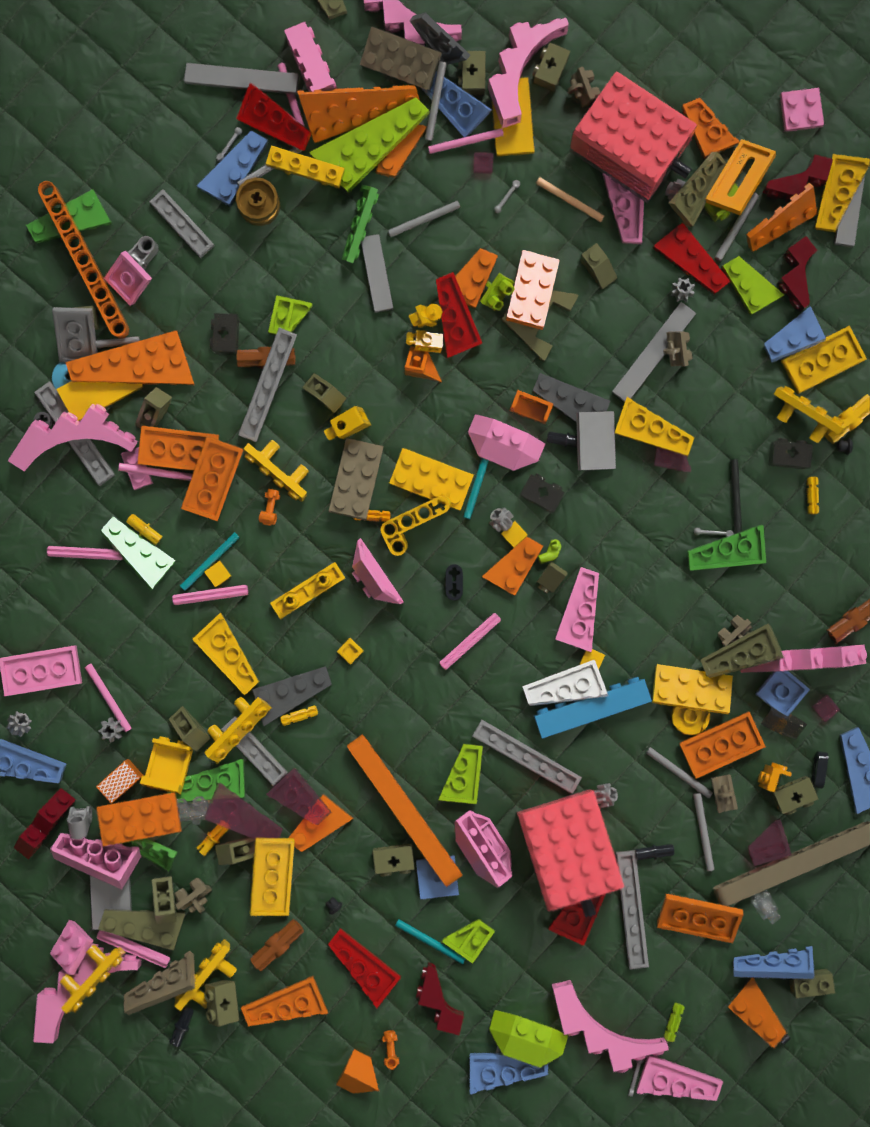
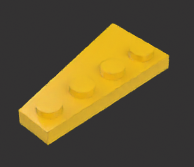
[815,154,870,232]
[615,397,694,457]
[192,613,259,695]

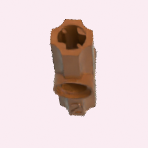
[237,347,296,368]
[826,598,870,643]
[250,918,304,971]

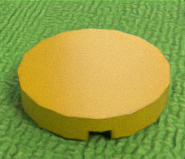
[671,706,710,735]

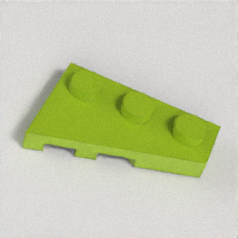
[721,256,784,316]
[438,744,483,804]

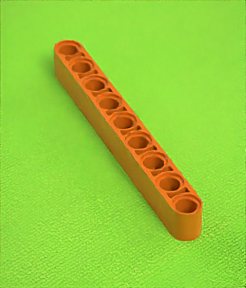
[38,181,129,338]
[347,734,463,887]

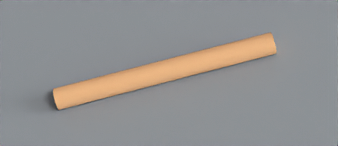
[536,177,604,222]

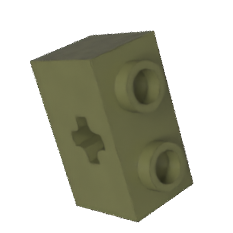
[532,43,571,92]
[458,51,485,95]
[770,776,818,815]
[373,843,415,876]
[152,877,177,925]
[789,969,835,998]
[204,980,239,1027]

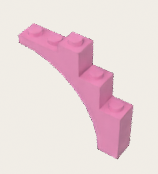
[364,0,462,46]
[488,18,569,128]
[8,404,138,472]
[741,645,867,673]
[34,944,142,1043]
[552,980,669,1073]

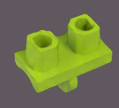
[480,273,515,311]

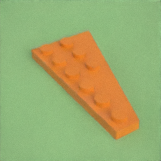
[297,85,420,143]
[65,330,195,386]

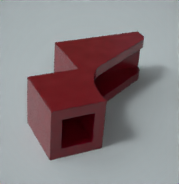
[762,154,833,203]
[777,236,818,312]
[13,788,76,860]
[416,962,464,1035]

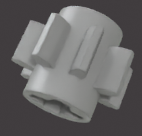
[666,179,686,202]
[671,278,695,302]
[489,507,514,532]
[6,712,32,737]
[98,717,124,742]
[594,783,618,808]

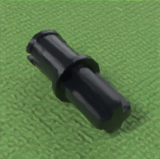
[547,431,577,448]
[635,844,675,861]
[169,1006,194,1047]

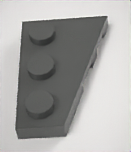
[410,12,470,65]

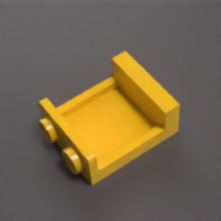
[140,736,193,794]

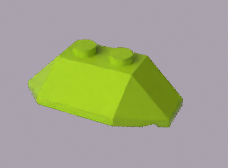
[489,1010,568,1068]

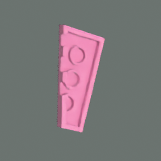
[555,567,599,652]
[636,1055,723,1101]

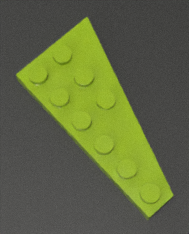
[309,98,430,193]

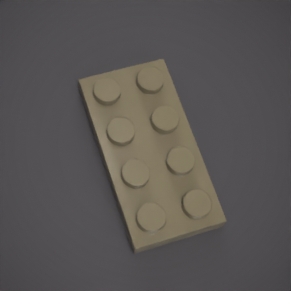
[360,27,442,90]
[329,438,384,521]

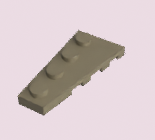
[124,951,195,1015]

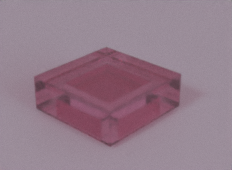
[474,152,493,174]
[812,695,840,722]

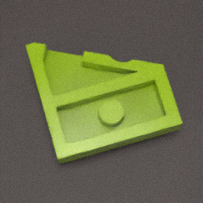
[268,295,313,335]
[442,919,495,963]

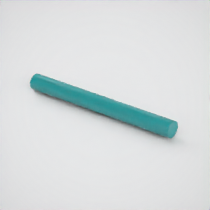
[463,458,489,519]
[180,532,240,591]
[395,919,466,964]

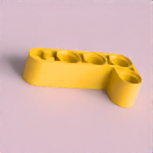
[381,495,451,556]

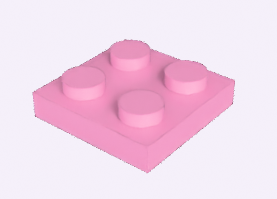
[780,88,824,132]
[104,251,152,306]
[50,920,93,975]

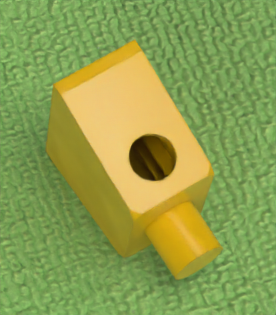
[324,406,371,441]

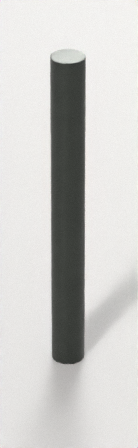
[730,459,742,534]

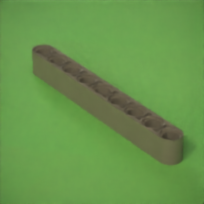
[713,821,870,906]

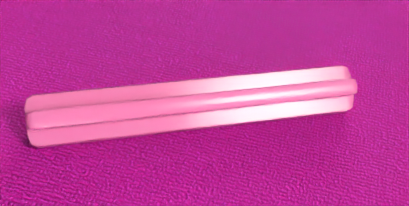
[47,546,123,560]
[172,585,248,605]
[440,613,501,670]
[97,930,170,968]

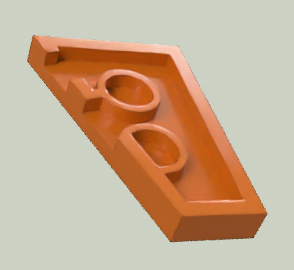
[681,98,740,158]
[377,124,427,178]
[455,248,498,309]
[482,537,543,596]
[289,794,353,852]
[728,977,787,1048]

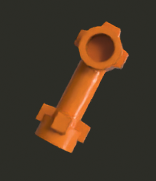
[259,489,280,526]
[382,1030,399,1070]

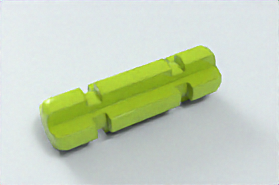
[664,1003,685,1042]

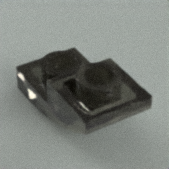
[761,707,807,739]

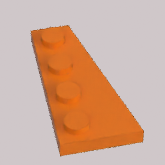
[746,183,818,252]
[241,976,328,1026]

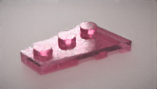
[266,768,331,825]

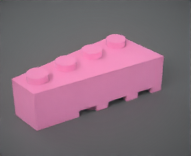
[284,22,337,92]
[50,833,141,890]

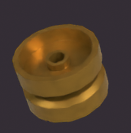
[236,177,280,226]

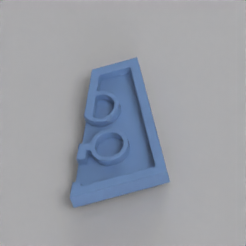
[764,306,826,363]

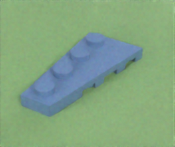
[422,71,492,137]
[197,131,268,206]
[839,727,870,814]
[0,739,67,783]
[734,946,814,979]
[470,1053,548,1094]

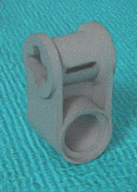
[128,236,158,270]
[67,806,92,840]

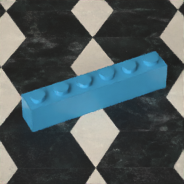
[533,677,652,738]

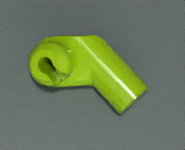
[538,539,561,564]

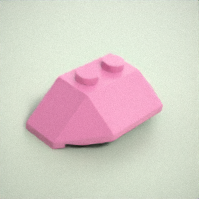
[468,414,545,471]
[352,538,404,604]
[455,811,512,888]

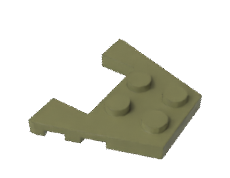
[502,290,579,362]

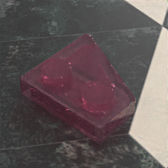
[654,447,691,473]
[748,819,792,866]

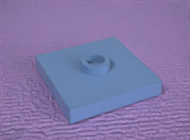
[755,670,810,719]
[416,855,459,899]

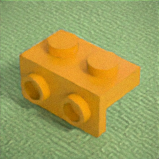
[758,762,792,792]

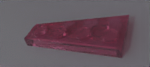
[204,783,283,839]

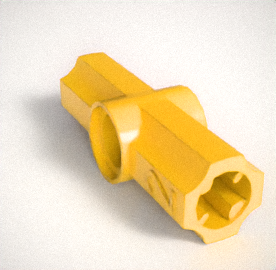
[824,394,870,444]

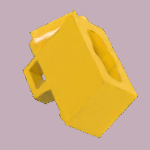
[406,330,443,353]

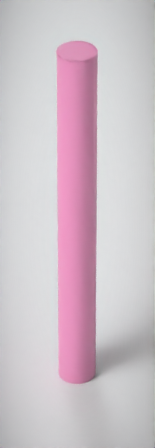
[278,63,305,127]
[428,128,504,154]
[118,463,193,481]
[85,664,132,732]

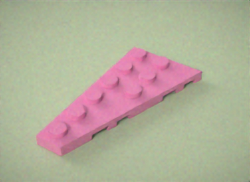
[602,173,644,244]

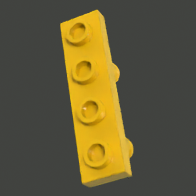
[266,145,345,188]
[774,386,847,443]
[243,440,309,502]
[270,562,345,619]
[204,697,272,763]
[174,939,237,1011]
[59,945,126,1014]

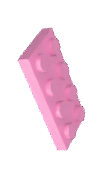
[0,645,82,696]

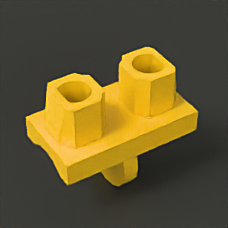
[409,304,442,328]

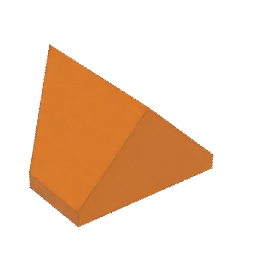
[404,346,442,382]
[336,1049,379,1094]

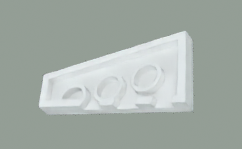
[522,660,608,706]

